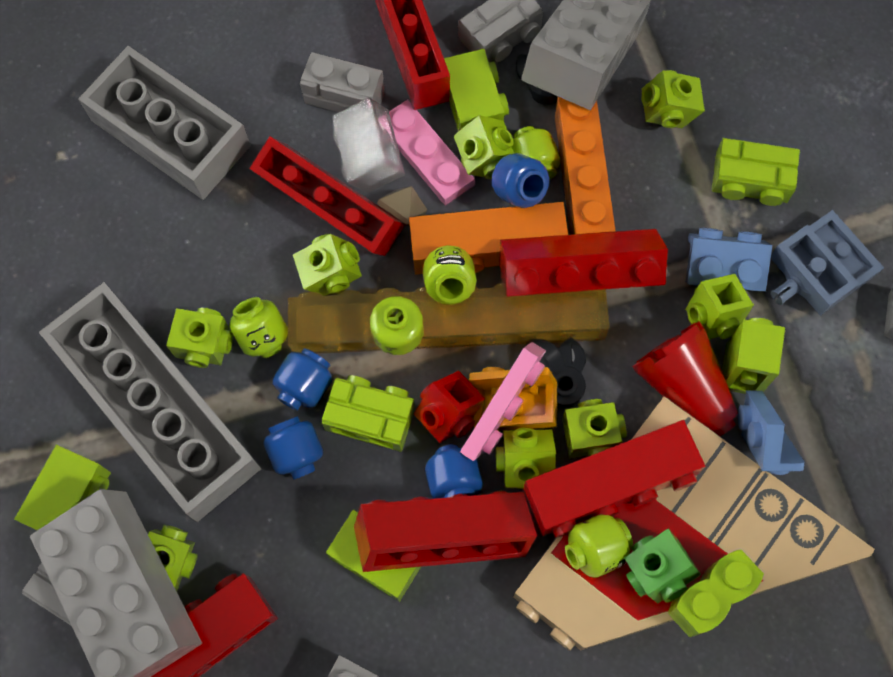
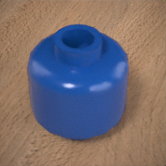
[492,153,549,208]
[272,348,333,411]
[263,416,323,480]
[425,445,483,499]

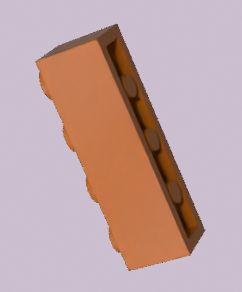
[555,96,616,235]
[409,202,568,275]

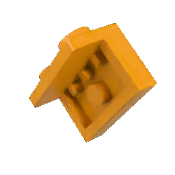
[469,367,557,431]

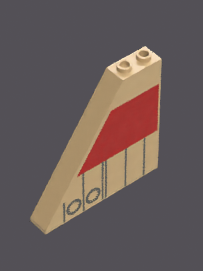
[513,397,875,651]

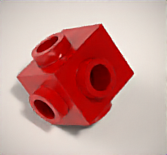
[414,370,486,443]

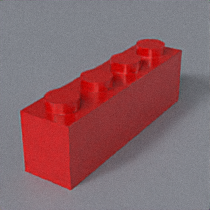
[375,0,450,110]
[249,136,406,256]
[500,229,668,297]
[523,419,706,538]
[354,491,537,572]
[151,573,279,677]

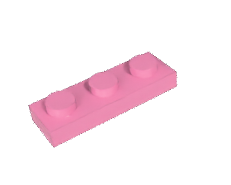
[378,99,475,206]
[460,342,546,461]

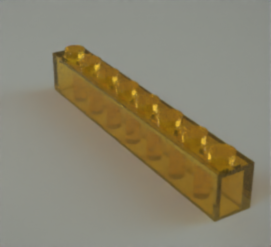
[288,283,610,354]

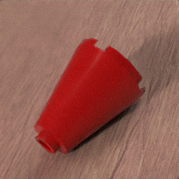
[632,321,739,436]

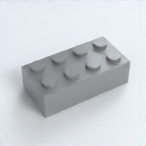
[521,0,651,110]
[78,46,251,200]
[30,489,202,677]

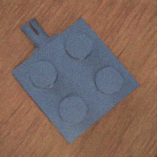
[771,210,884,316]

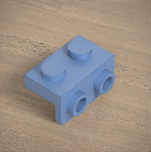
[685,228,772,292]
[738,391,805,475]

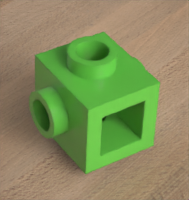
[624,529,701,603]

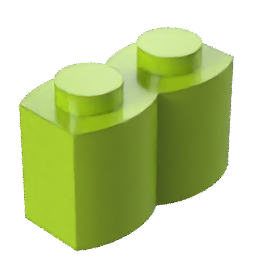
[668,549,764,637]

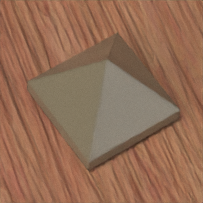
[377,186,427,225]

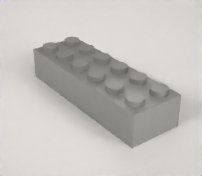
[39,282,261,522]

